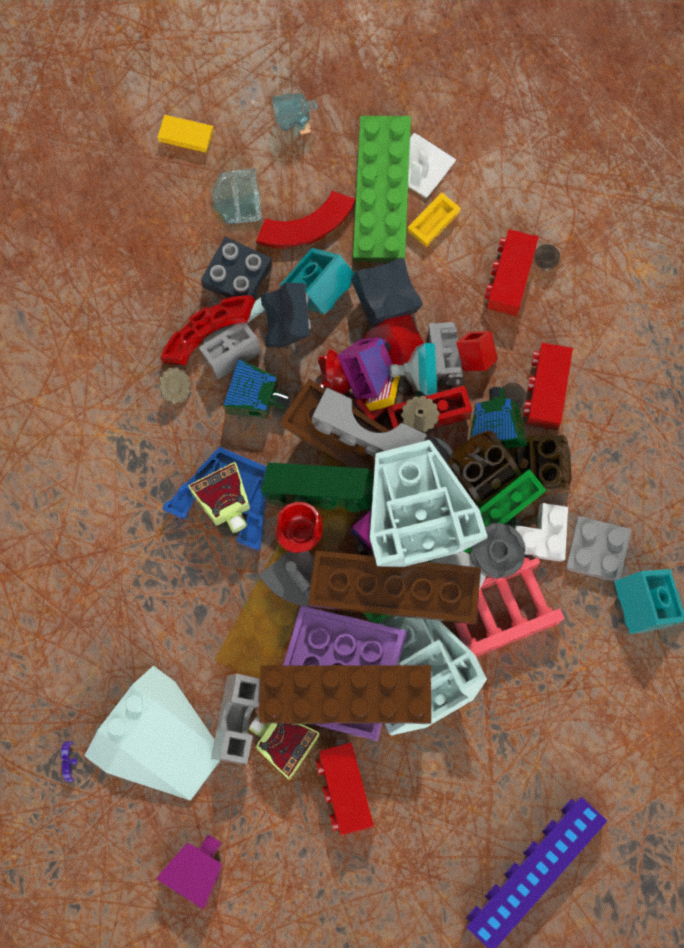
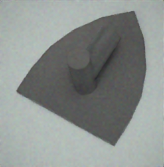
[258,550,314,607]

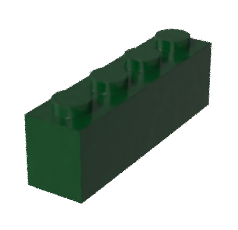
[261,462,374,512]

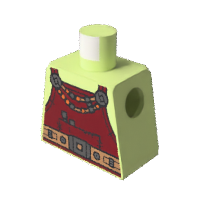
[188,462,250,533]
[249,715,320,780]

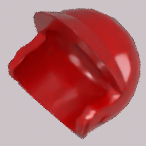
[318,349,351,395]
[276,502,324,553]

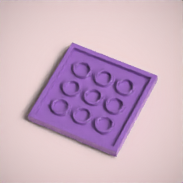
[284,606,407,741]

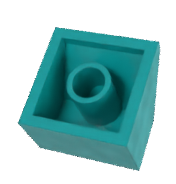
[279,248,355,315]
[614,569,684,634]

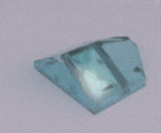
[212,168,262,224]

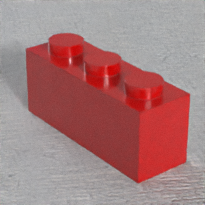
[484,229,539,317]
[523,342,573,431]
[386,385,473,433]
[315,742,374,836]

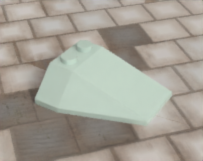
[370,440,487,567]
[379,615,487,735]
[85,666,220,801]

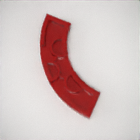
[256,191,356,249]
[160,296,255,365]

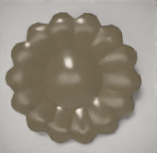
[158,367,192,404]
[401,396,439,433]

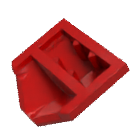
[362,314,424,366]

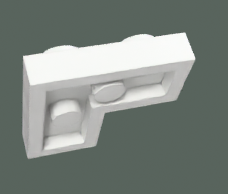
[513,503,568,562]

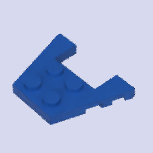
[162,447,266,552]

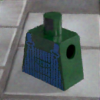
[223,359,290,418]
[470,387,527,449]

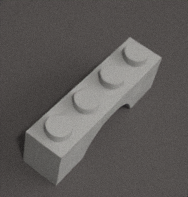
[312,388,426,457]

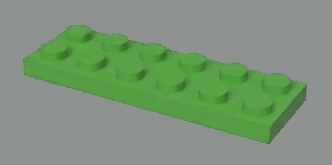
[353,116,411,262]

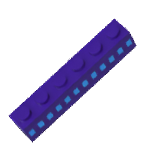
[464,797,607,948]

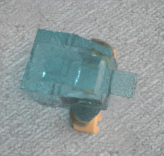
[272,93,318,135]

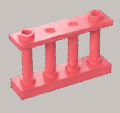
[454,557,565,657]

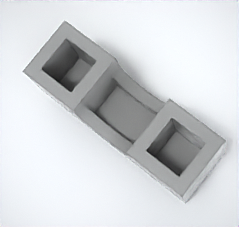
[211,674,260,764]

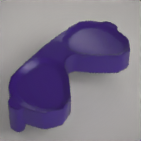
[61,741,77,782]

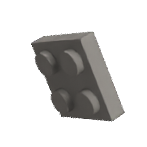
[565,516,632,582]

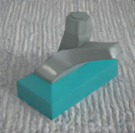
[388,343,437,398]

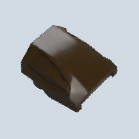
[447,430,522,508]
[511,435,572,490]

